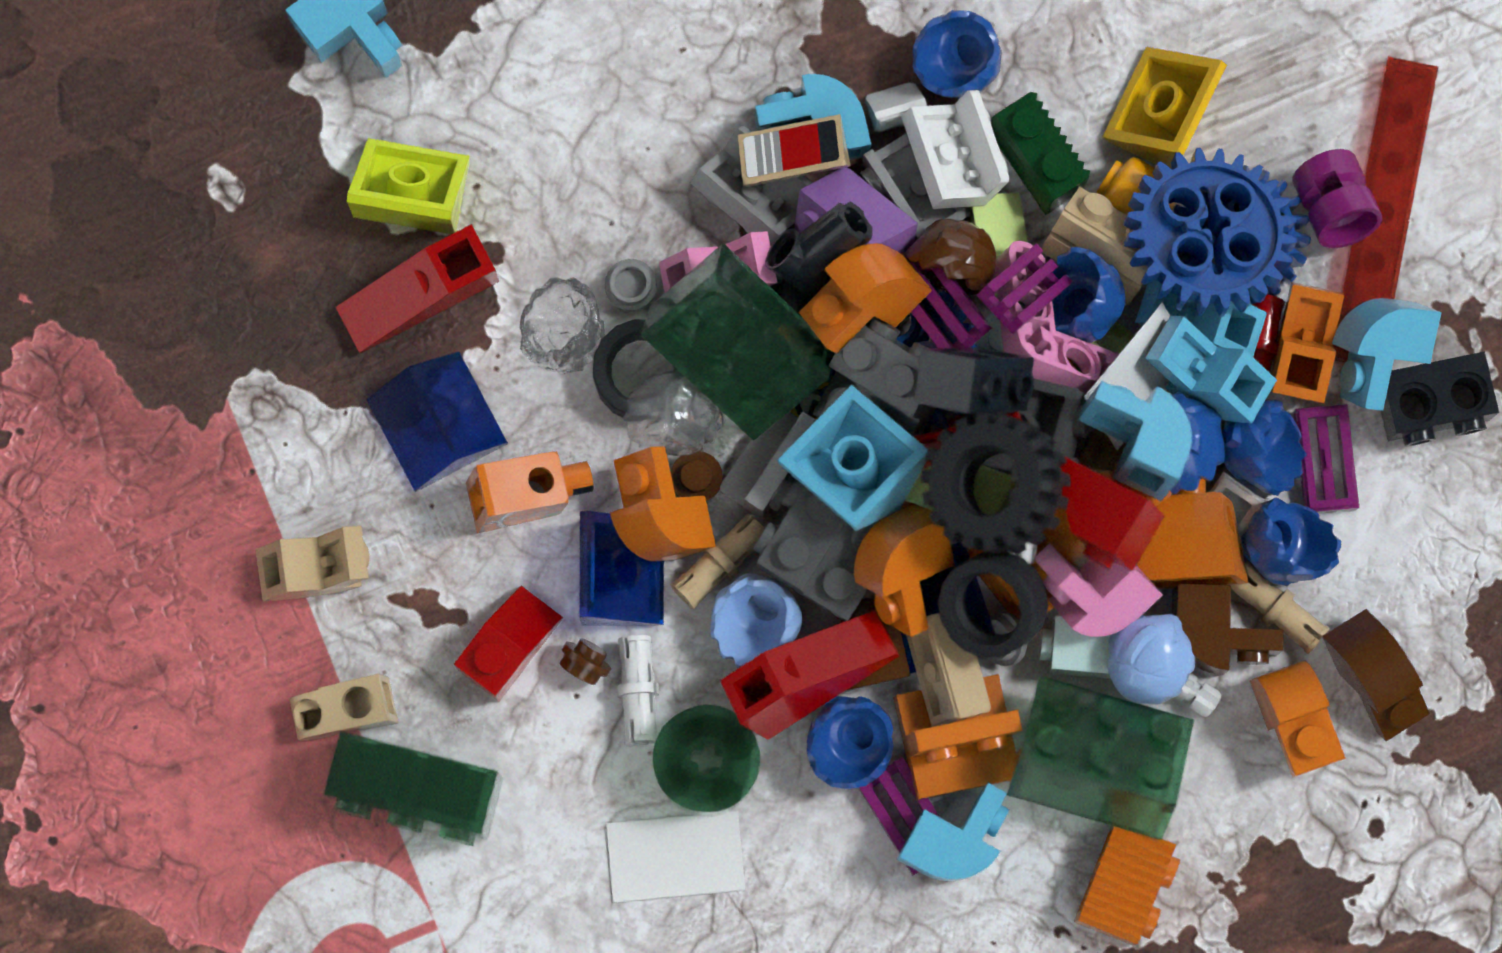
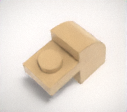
[255,526,370,601]

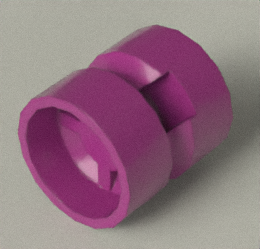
[1292,149,1382,248]

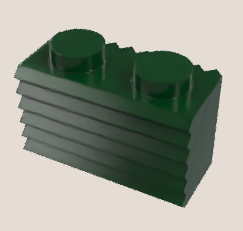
[991,92,1090,215]

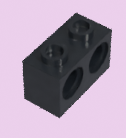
[914,347,1034,414]
[1380,351,1499,447]

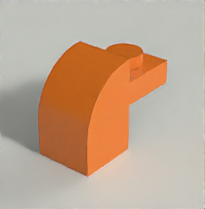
[799,243,932,353]
[1270,282,1345,403]
[610,446,716,561]
[854,504,955,637]
[1250,660,1346,778]

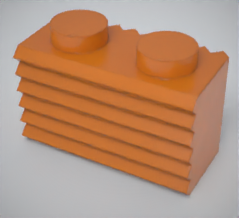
[1074,820,1180,946]

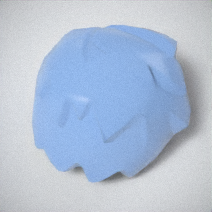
[711,574,802,668]
[1107,614,1195,705]

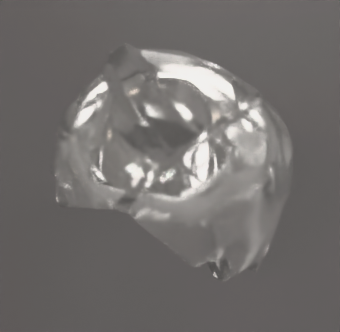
[519,277,604,375]
[623,370,726,456]

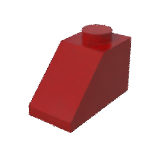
[1060,456,1165,572]
[453,586,563,702]

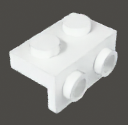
[901,90,1009,209]

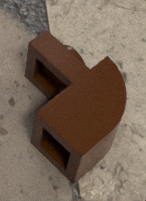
[1172,583,1284,675]
[1322,609,1430,741]

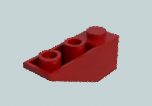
[336,224,499,354]
[720,611,900,740]

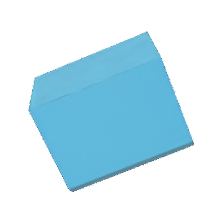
[777,385,928,531]

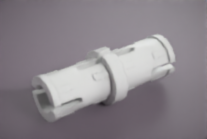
[617,635,659,745]

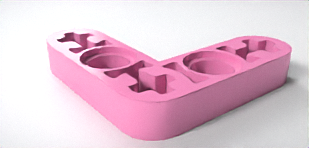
[995,240,1119,395]

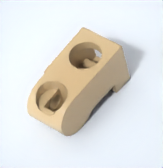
[289,674,399,741]

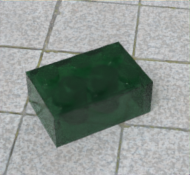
[641,243,835,441]
[1007,675,1194,840]
[323,731,504,847]

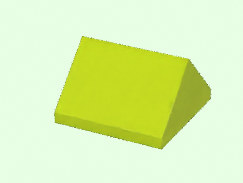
[347,138,470,234]

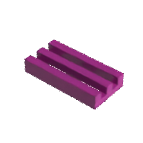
[977,243,1073,334]
[910,262,992,348]
[1293,404,1360,513]
[858,757,940,876]

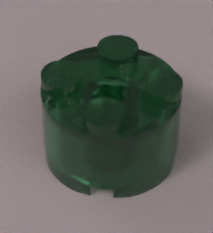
[653,705,760,816]

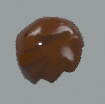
[903,219,996,296]

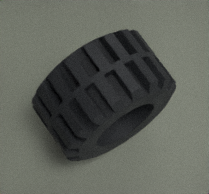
[921,413,1071,554]

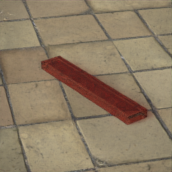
[1333,56,1439,363]

